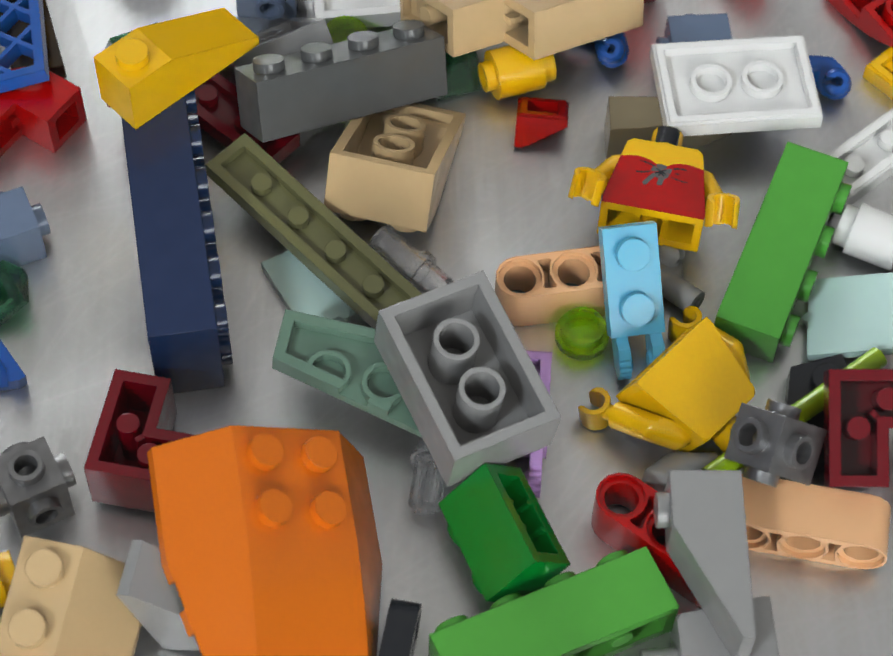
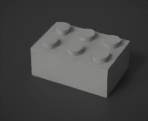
[374,271,561,487]

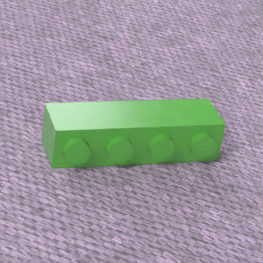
[714,142,852,363]
[428,546,679,656]

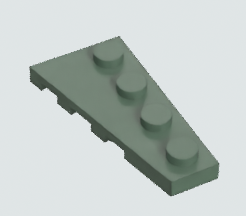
[272,309,422,438]

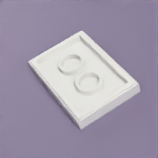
[650,35,823,136]

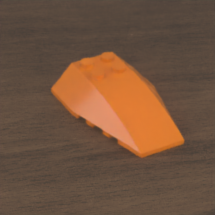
[147,425,382,656]

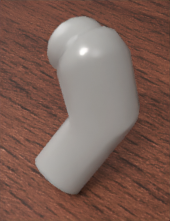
[658,245,705,311]
[642,452,717,492]

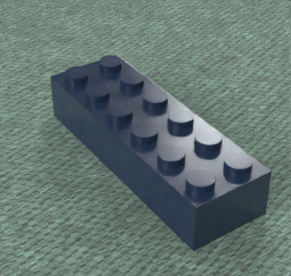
[122,89,233,394]

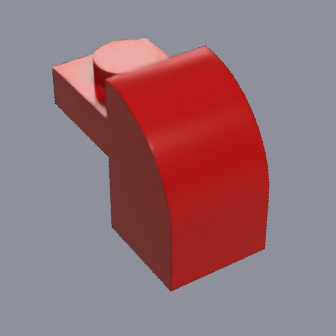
[0,67,87,157]

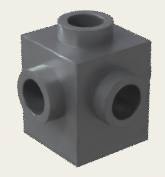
[724,399,828,488]
[0,436,77,538]

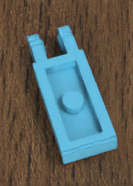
[598,220,665,380]

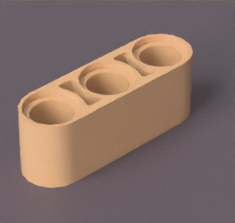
[495,246,605,327]
[742,474,891,570]

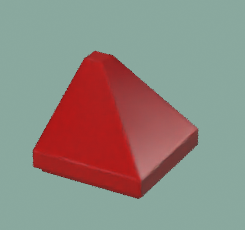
[514,97,569,148]

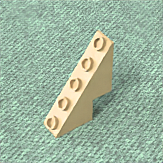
[400,0,644,60]

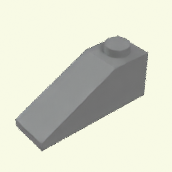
[654,470,756,656]

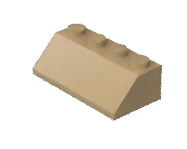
[0,535,142,656]

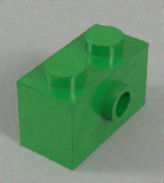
[438,463,571,602]

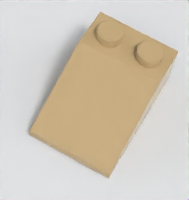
[324,103,466,233]

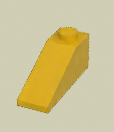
[94,7,259,130]

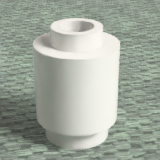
[832,204,893,271]

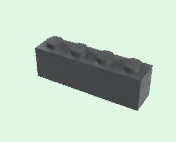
[234,20,448,143]

